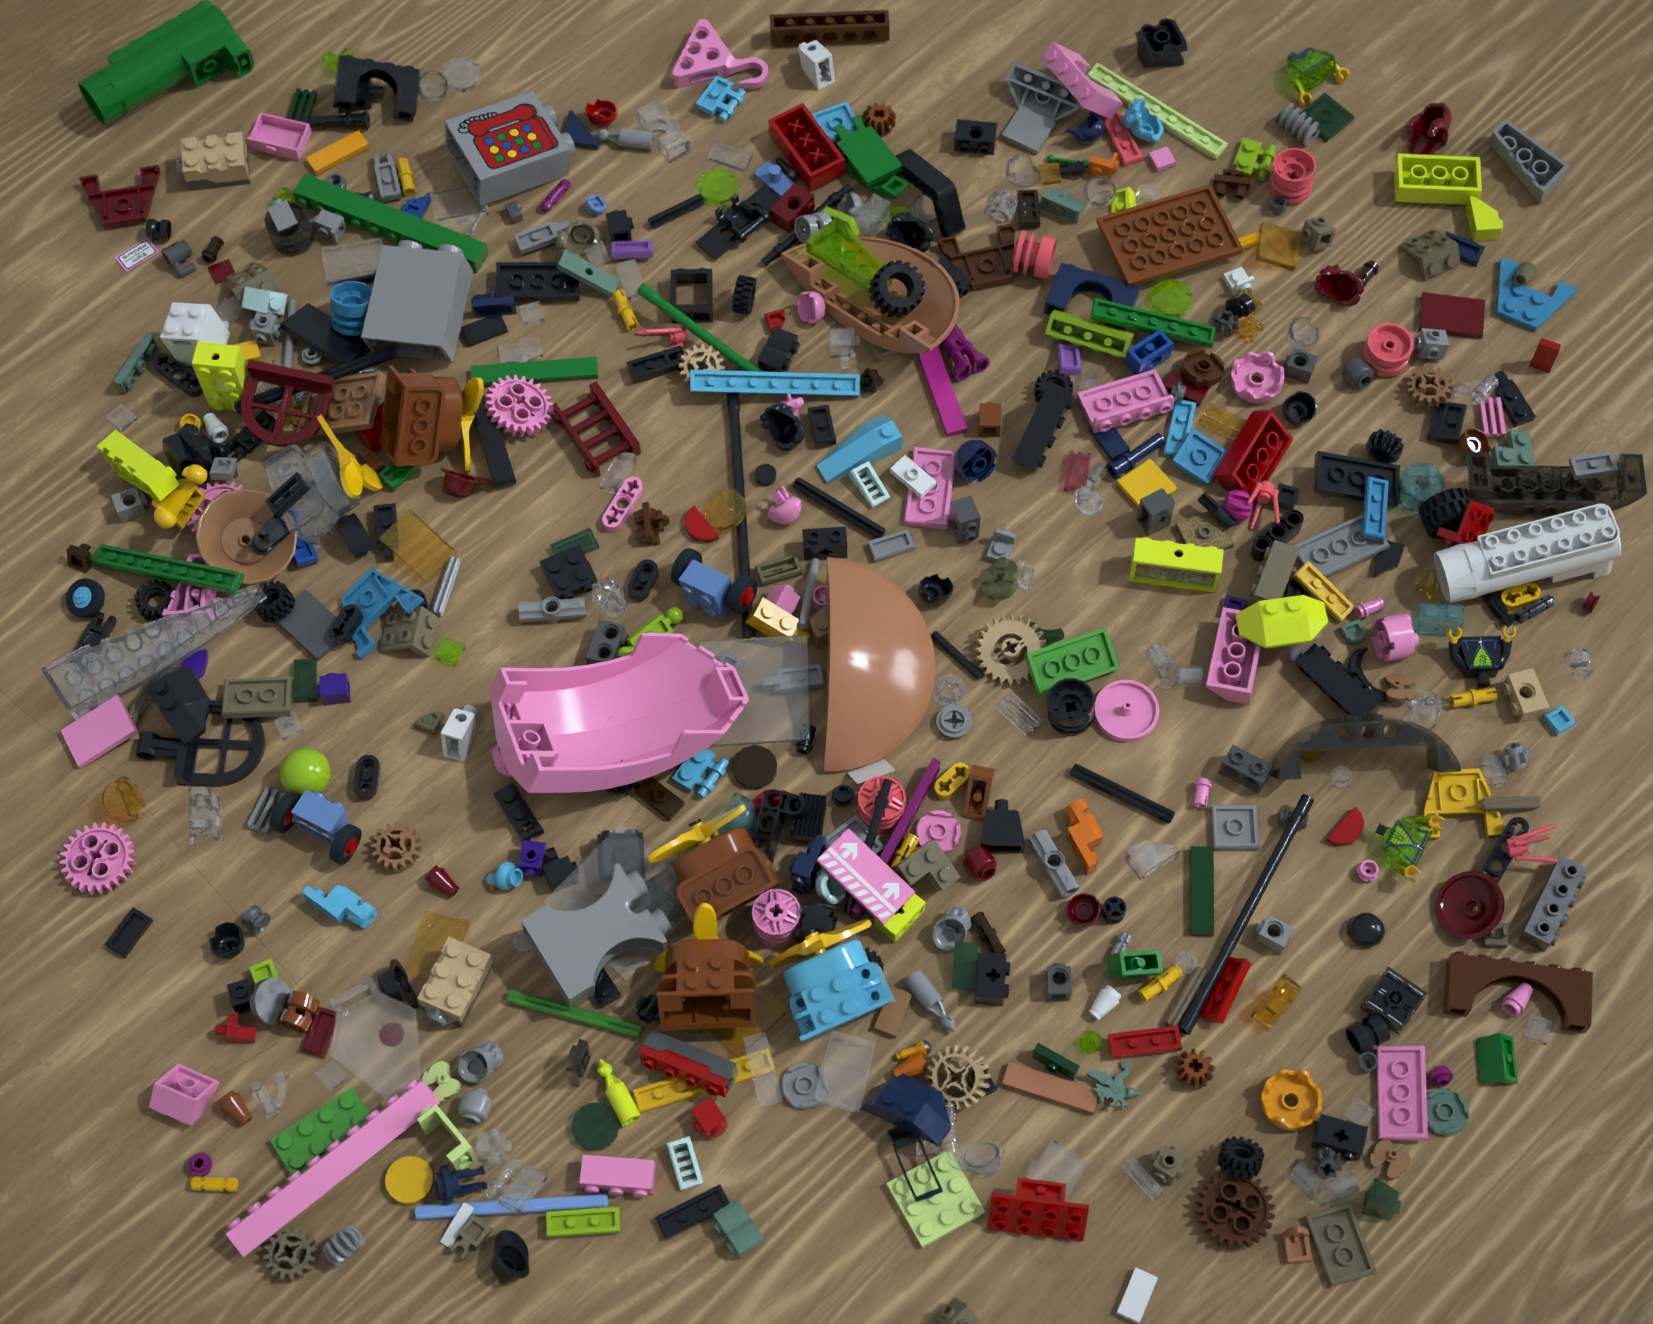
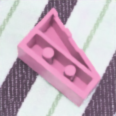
[162,553,217,626]

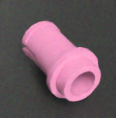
[1354,596,1384,619]
[1192,778,1212,809]

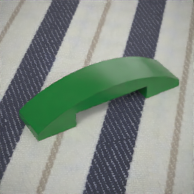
[844,158,910,199]

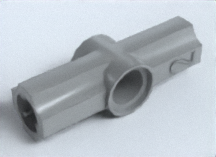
[518,596,586,624]
[1028,830,1079,898]

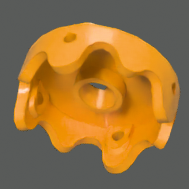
[1261,1069,1322,1131]

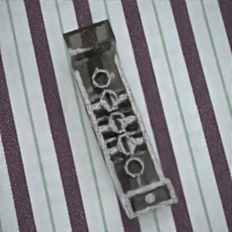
[1466,452,1647,516]
[1270,713,1461,780]

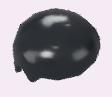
[1282,391,1317,425]
[918,574,954,606]
[1347,913,1385,948]
[209,922,245,960]

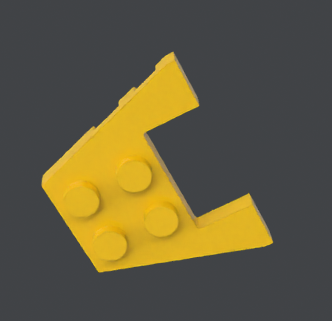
[1417,769,1508,840]

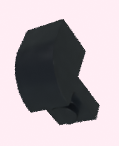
[333,513,375,558]

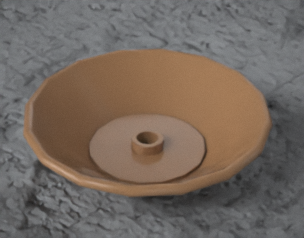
[195,488,298,585]

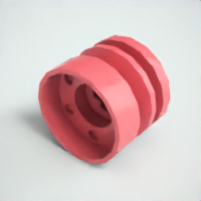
[1270,148,1316,204]
[1012,230,1057,280]
[858,776,906,835]

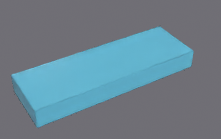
[1163,400,1196,458]

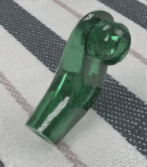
[1029,621,1064,645]

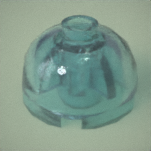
[718,793,757,834]

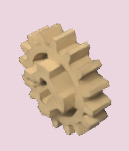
[678,344,725,383]

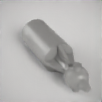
[593,128,654,150]
[904,970,956,1032]

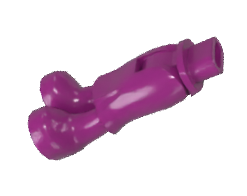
[940,324,990,382]

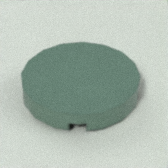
[1427,1088,1470,1137]

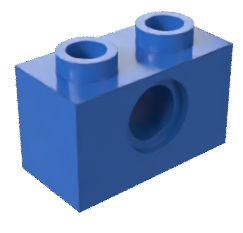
[1125,329,1174,375]

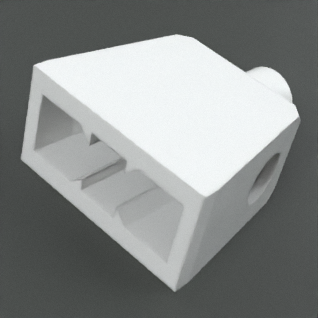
[797,41,835,90]
[441,705,477,762]

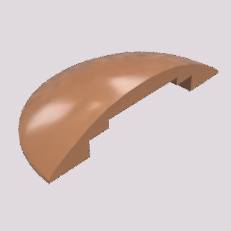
[781,236,960,354]
[823,557,936,772]

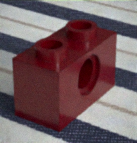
[770,183,815,234]

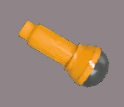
[896,1040,931,1060]

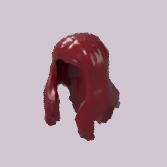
[1405,103,1452,155]

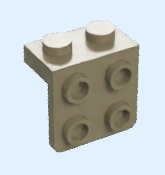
[1401,230,1460,280]
[223,262,280,311]
[380,606,438,657]

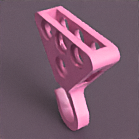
[673,19,769,89]

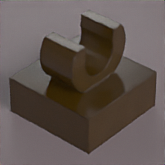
[66,543,92,573]

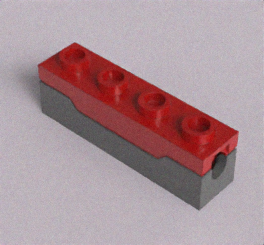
[639,1029,738,1098]

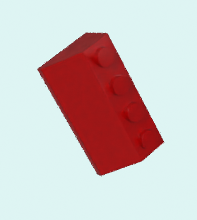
[1213,410,1294,503]

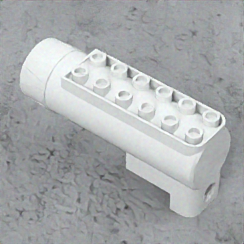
[1434,504,1621,604]

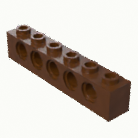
[770,10,890,46]

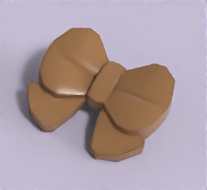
[1386,674,1417,703]
[1369,1139,1411,1179]

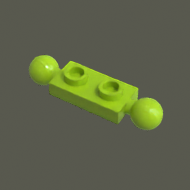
[617,607,683,658]

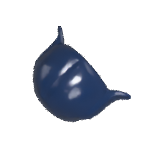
[1066,110,1105,145]

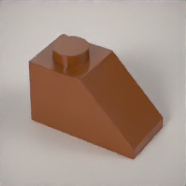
[962,765,995,820]

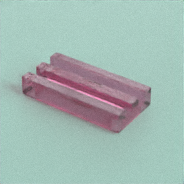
[1064,450,1091,494]

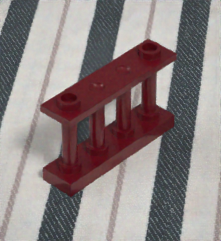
[552,381,641,478]

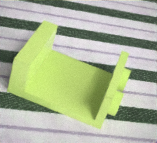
[417,1104,477,1171]

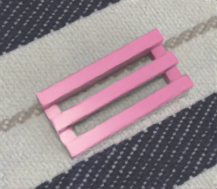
[1478,397,1506,438]

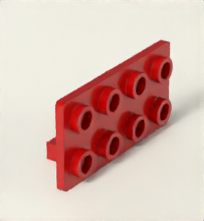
[987,1177,1089,1241]

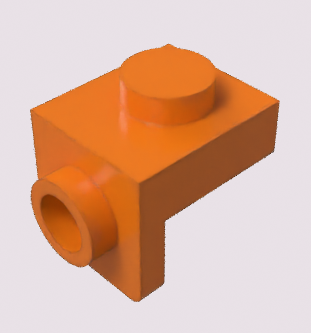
[1087,152,1120,180]

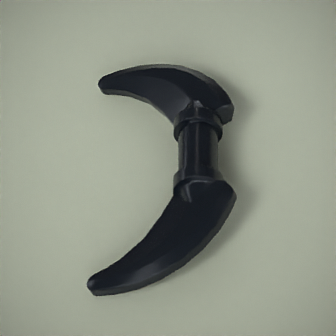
[1347,647,1388,702]

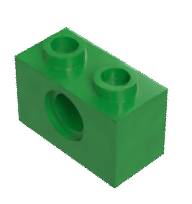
[1105,949,1163,980]

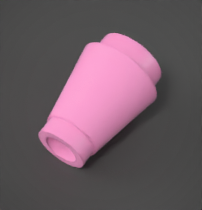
[1502,982,1533,1017]

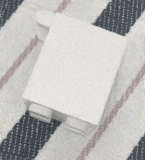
[160,302,230,366]

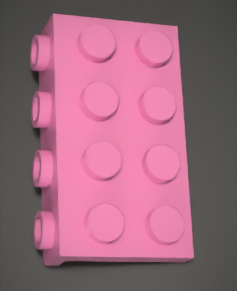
[1077,369,1174,433]

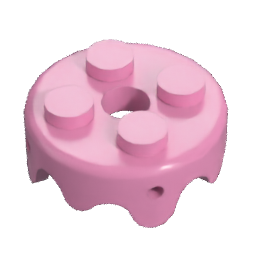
[1230,351,1284,404]

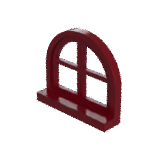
[241,359,335,447]

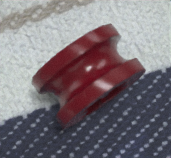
[1581,591,1601,613]

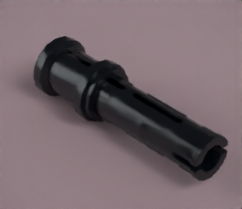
[307,111,370,130]

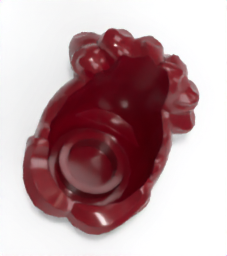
[1314,265,1364,306]

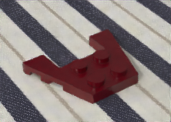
[79,165,160,229]

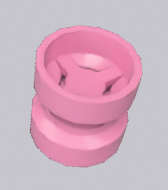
[813,585,828,612]

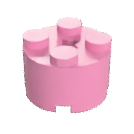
[1371,613,1419,662]

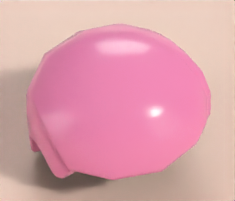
[797,291,826,323]

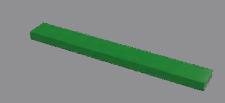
[91,544,245,595]

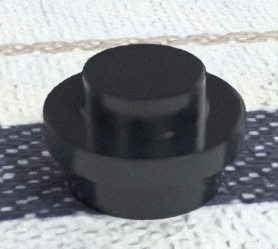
[832,785,854,807]

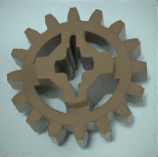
[263,1227,318,1282]

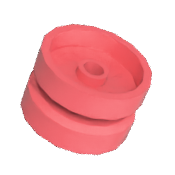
[1363,322,1414,378]

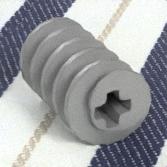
[1275,103,1320,146]

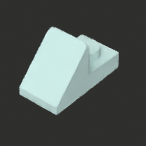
[241,286,287,315]

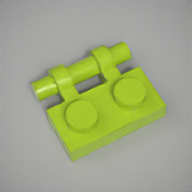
[1234,137,1276,181]

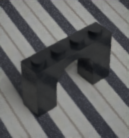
[333,55,420,122]

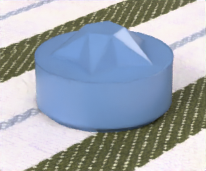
[585,195,606,216]

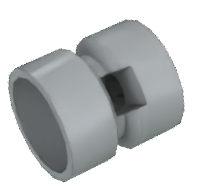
[794,211,833,243]

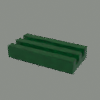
[287,88,317,123]

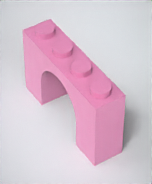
[1040,42,1123,119]

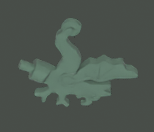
[1086,1060,1140,1110]

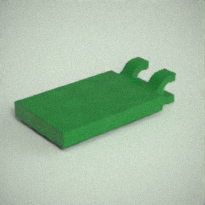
[834,115,903,188]

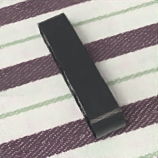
[474,396,517,489]

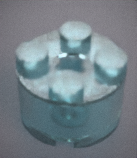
[1399,463,1445,513]

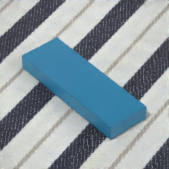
[1361,476,1389,541]

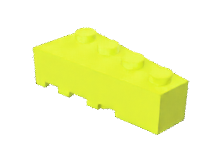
[96,429,180,502]

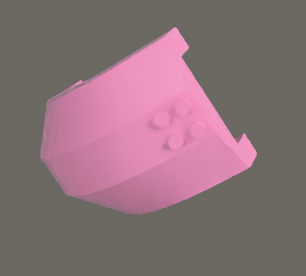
[490,633,749,793]

